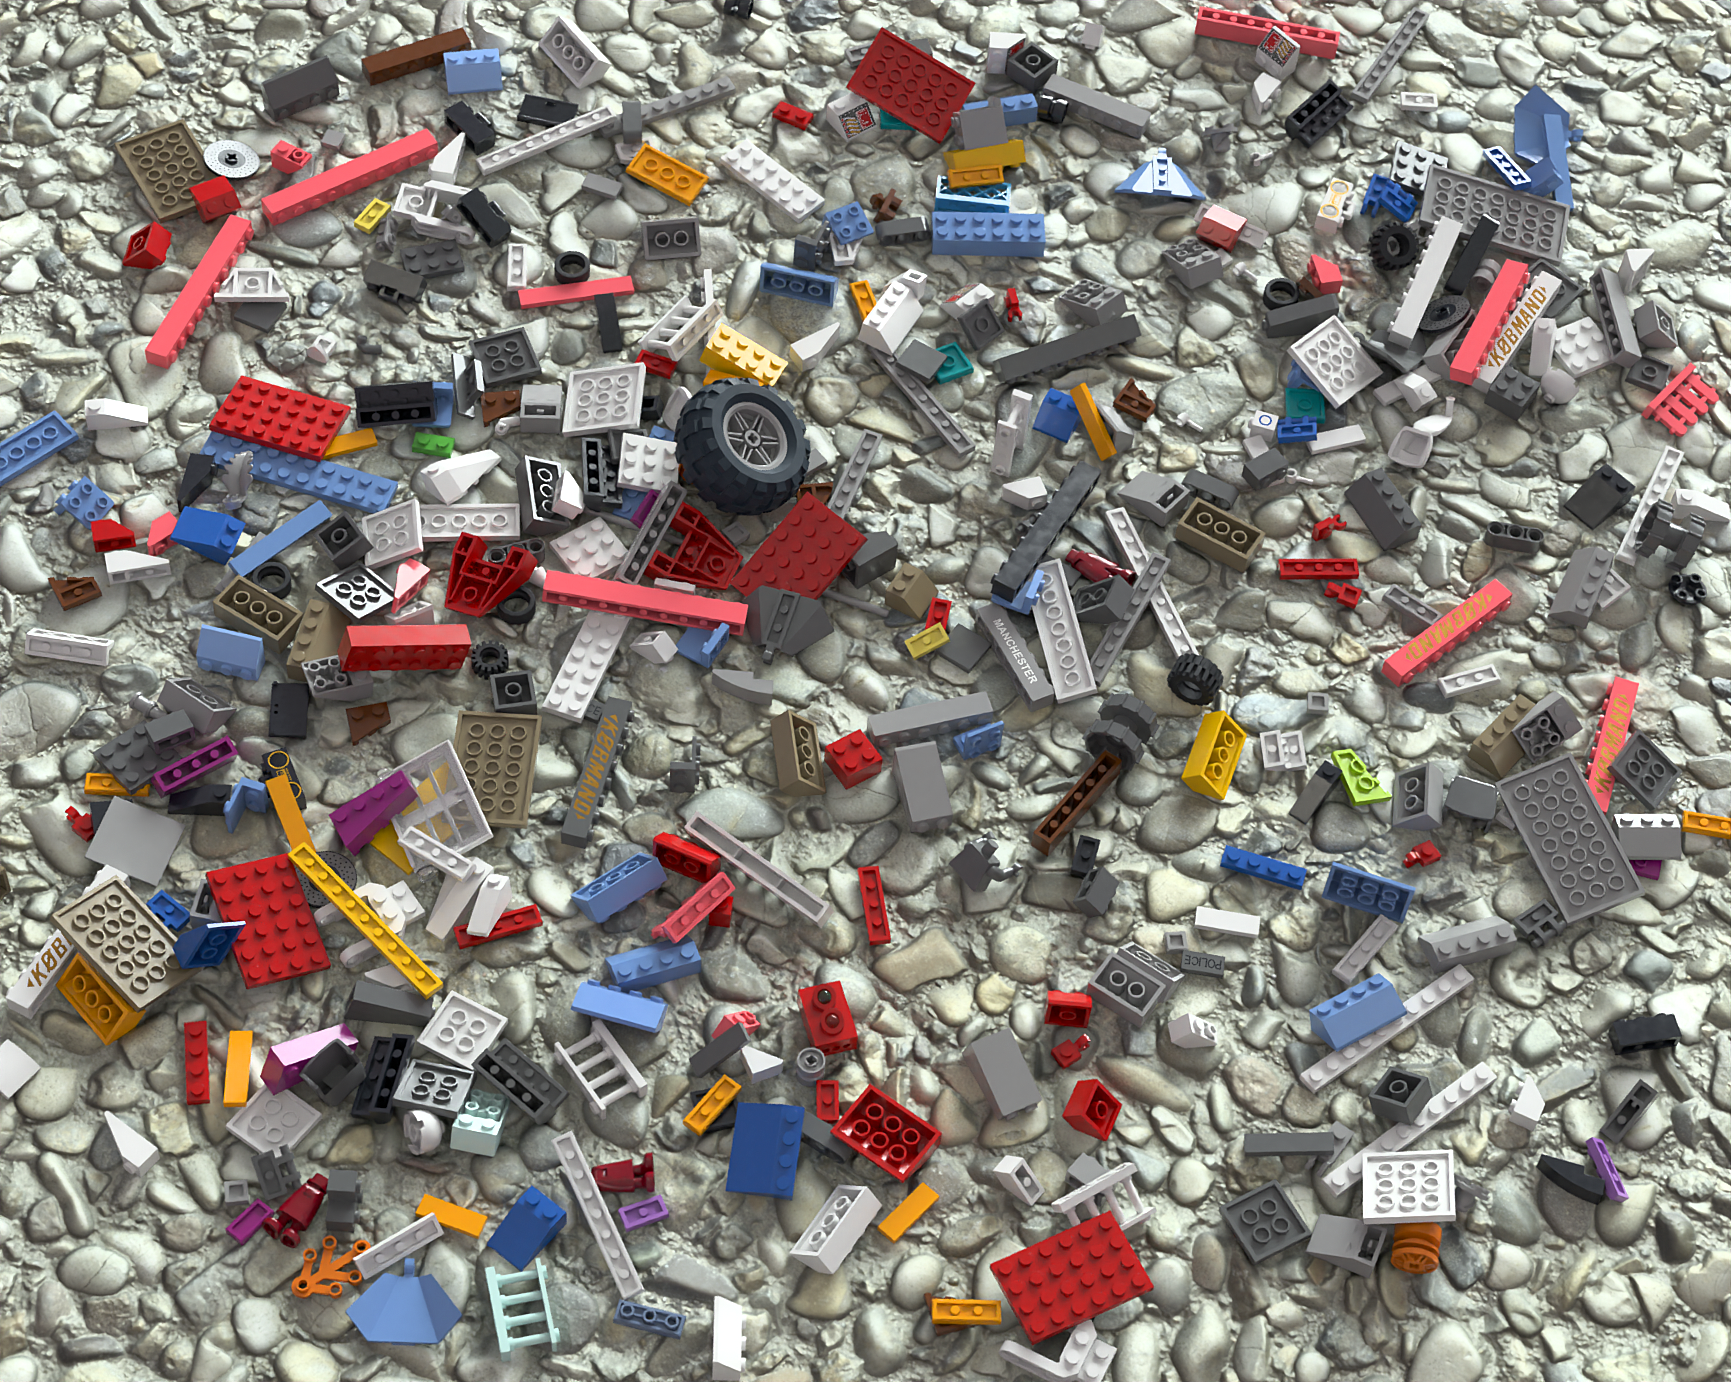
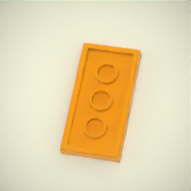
[626,143,709,206]

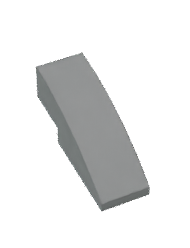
[712,669,774,705]

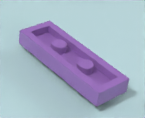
[1585,1137,1629,1202]

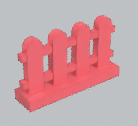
[1641,362,1719,437]
[651,872,736,943]

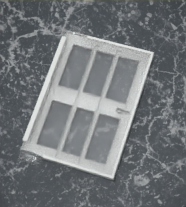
[375,739,493,883]

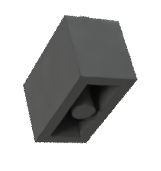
[1241,447,1289,491]
[144,709,195,755]
[1073,866,1120,918]

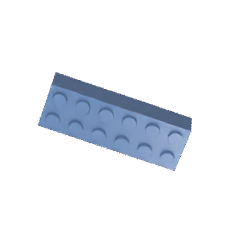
[931,212,1046,257]

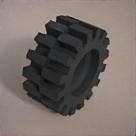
[471,640,509,680]

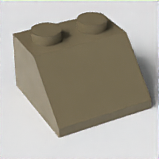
[884,562,939,621]

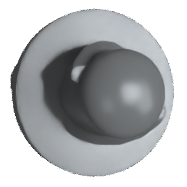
[1201,123,1238,153]
[1454,1172,1490,1212]

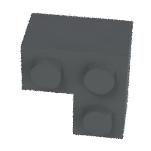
[325,1169,364,1233]

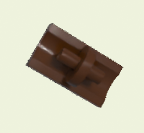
[869,188,902,223]

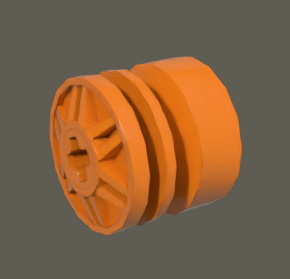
[1390,1222,1442,1274]

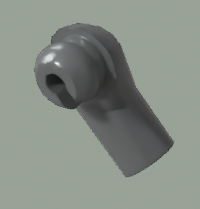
[356,335,382,354]

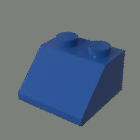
[1032,388,1082,443]

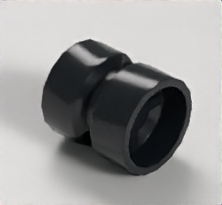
[723,0,754,20]
[1037,94,1069,124]

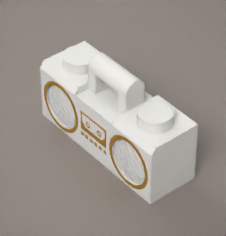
[1314,177,1357,234]

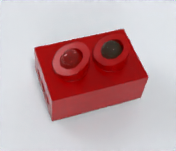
[797,980,858,1056]

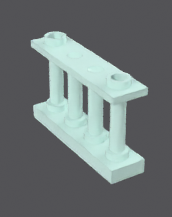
[485,1258,560,1362]

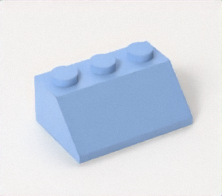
[443,48,503,95]
[196,624,266,681]

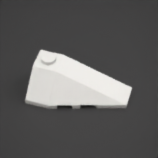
[421,449,501,506]
[426,857,494,941]

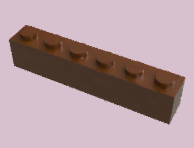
[361,27,472,86]
[1031,750,1122,857]

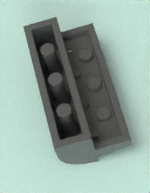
[471,1038,570,1125]

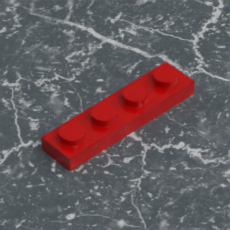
[1277,559,1359,580]
[857,866,891,946]
[453,904,543,950]
[184,1020,210,1105]

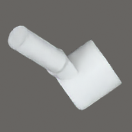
[1250,152,1273,166]
[1232,262,1259,282]
[1175,413,1203,432]
[1286,468,1313,485]

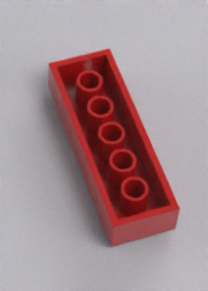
[337,624,471,672]

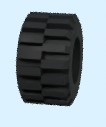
[1367,222,1419,271]
[1167,653,1224,706]

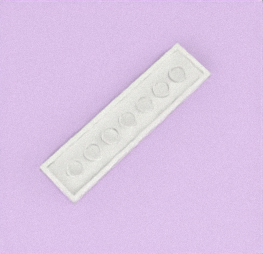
[1028,558,1098,704]
[542,610,633,723]

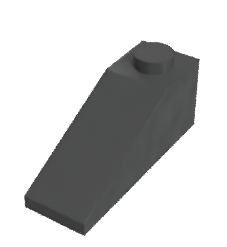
[1600,1079,1659,1144]

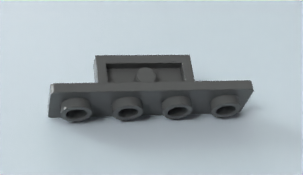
[451,352,485,420]

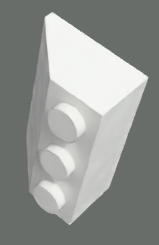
[712,1296,746,1381]

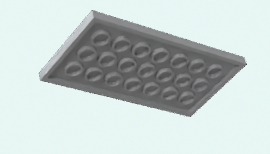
[1418,164,1570,266]
[1494,752,1645,927]

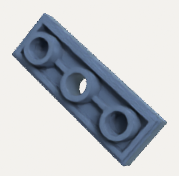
[613,1299,686,1340]

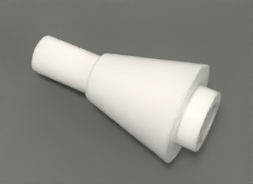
[529,566,547,589]

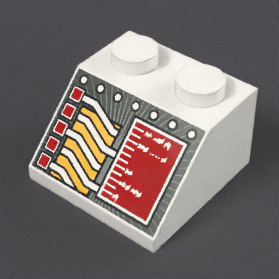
[1255,26,1300,81]
[986,32,1026,74]
[826,92,877,142]
[940,283,995,322]

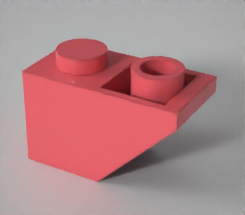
[270,140,312,174]
[1307,254,1343,294]
[147,511,178,556]
[711,1011,761,1039]

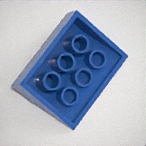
[725,1102,805,1200]

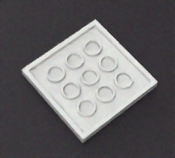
[1286,315,1383,409]
[562,362,646,437]
[1363,1150,1456,1225]

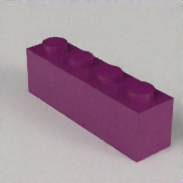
[151,735,238,799]

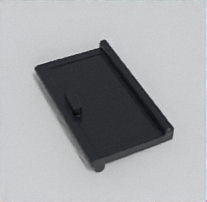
[516,94,579,128]
[268,681,310,740]

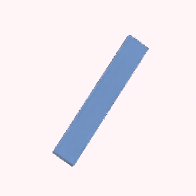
[1541,114,1574,212]
[228,500,333,577]

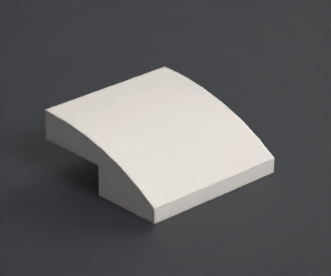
[1260,730,1307,771]
[0,1039,41,1100]

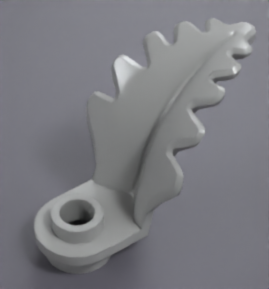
[221,451,253,509]

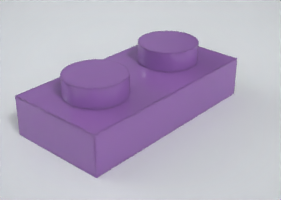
[618,1194,669,1232]

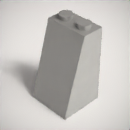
[892,741,953,833]
[962,1027,1042,1121]

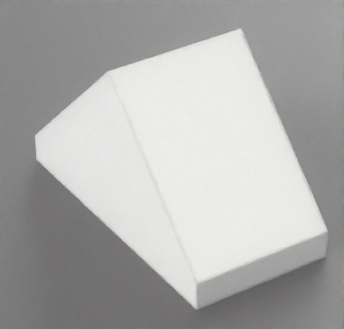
[740,1046,783,1084]

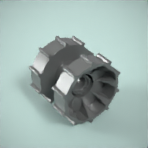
[1633,498,1706,572]
[1082,693,1160,771]

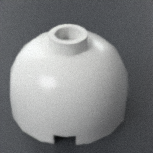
[1540,367,1579,404]
[403,1110,445,1155]

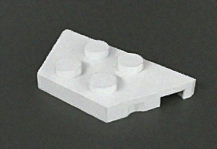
[214,268,290,302]

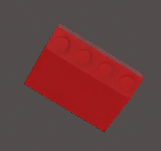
[830,1084,942,1183]

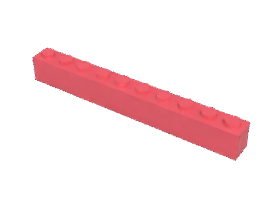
[261,128,438,226]
[145,214,254,369]
[542,570,748,636]

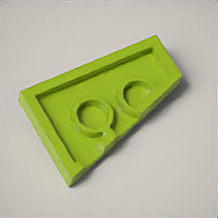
[1330,749,1392,807]

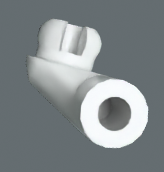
[495,416,520,435]

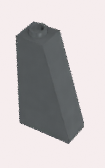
[1262,294,1340,338]
[344,980,436,1027]

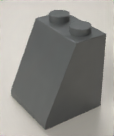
[841,531,898,590]

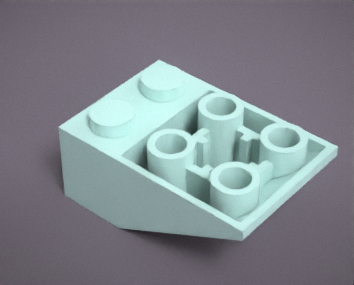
[450,1089,511,1157]

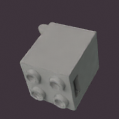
[951,96,1008,150]

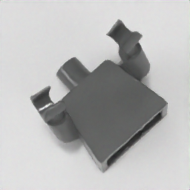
[949,831,1023,892]

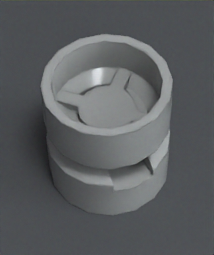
[1469,258,1501,294]
[796,1047,825,1087]

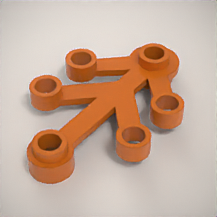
[291,1236,371,1299]

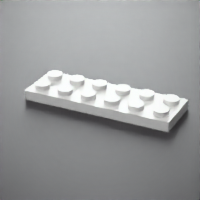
[720,139,825,224]
[419,503,520,542]

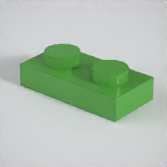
[412,432,455,458]

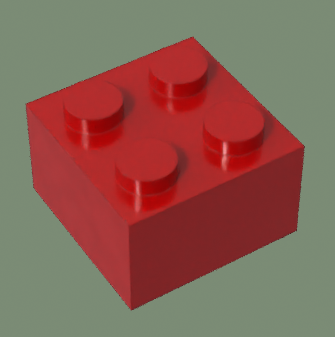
[824,729,883,790]

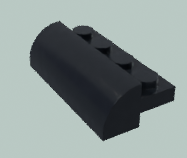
[1284,79,1354,149]
[354,380,438,428]
[581,437,623,512]
[350,1033,416,1124]

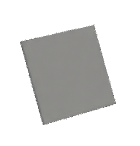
[84,796,186,887]

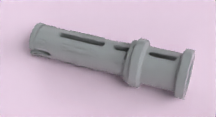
[129,692,169,720]

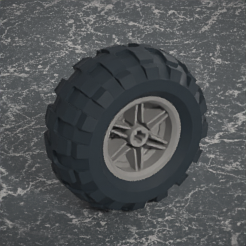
[674,377,811,516]

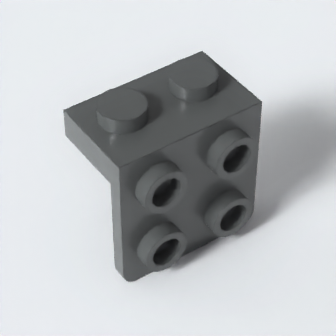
[793,221,831,271]
[669,736,701,793]

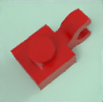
[1004,288,1022,322]
[1311,514,1347,542]
[1324,582,1362,609]
[65,806,94,843]
[1403,840,1441,868]
[1051,1034,1091,1070]

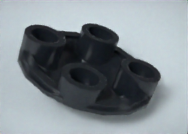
[1668,573,1707,605]

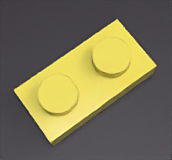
[354,198,391,234]
[904,622,950,660]

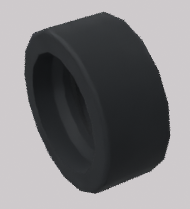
[554,251,590,285]
[1263,278,1300,310]
[252,562,292,599]
[497,585,536,625]

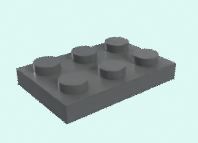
[400,239,465,279]

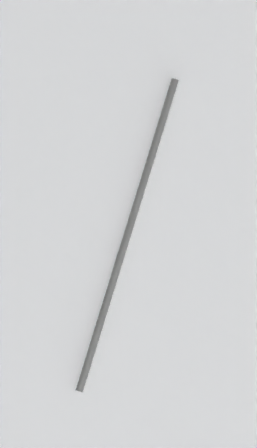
[582,505,890,618]

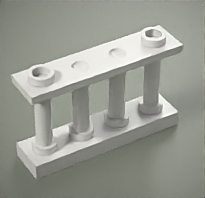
[638,295,724,361]
[991,389,1033,478]
[553,1018,647,1120]
[1051,1163,1157,1231]

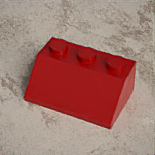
[652,832,721,884]

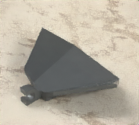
[1353,330,1427,373]
[740,585,834,665]

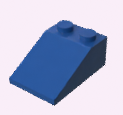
[170,506,246,565]
[172,921,246,969]
[487,1186,567,1272]

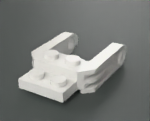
[393,180,476,245]
[313,880,425,968]
[999,1319,1117,1382]

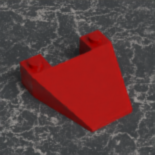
[643,501,743,590]
[444,532,538,618]

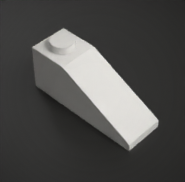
[428,132,466,185]
[1528,318,1557,378]
[789,322,840,372]
[85,399,148,430]
[1670,489,1731,522]
[104,550,171,585]
[467,874,513,937]
[104,1110,160,1177]

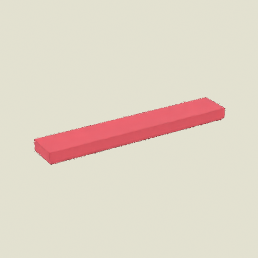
[518,276,634,309]

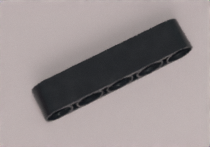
[1443,213,1500,296]

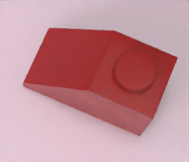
[91,519,136,553]

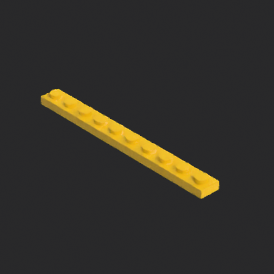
[287,842,443,1000]

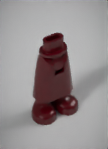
[1065,549,1136,586]
[589,1152,655,1193]
[261,1173,328,1248]

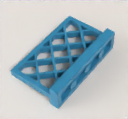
[934,176,1011,213]

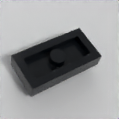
[1070,835,1101,877]

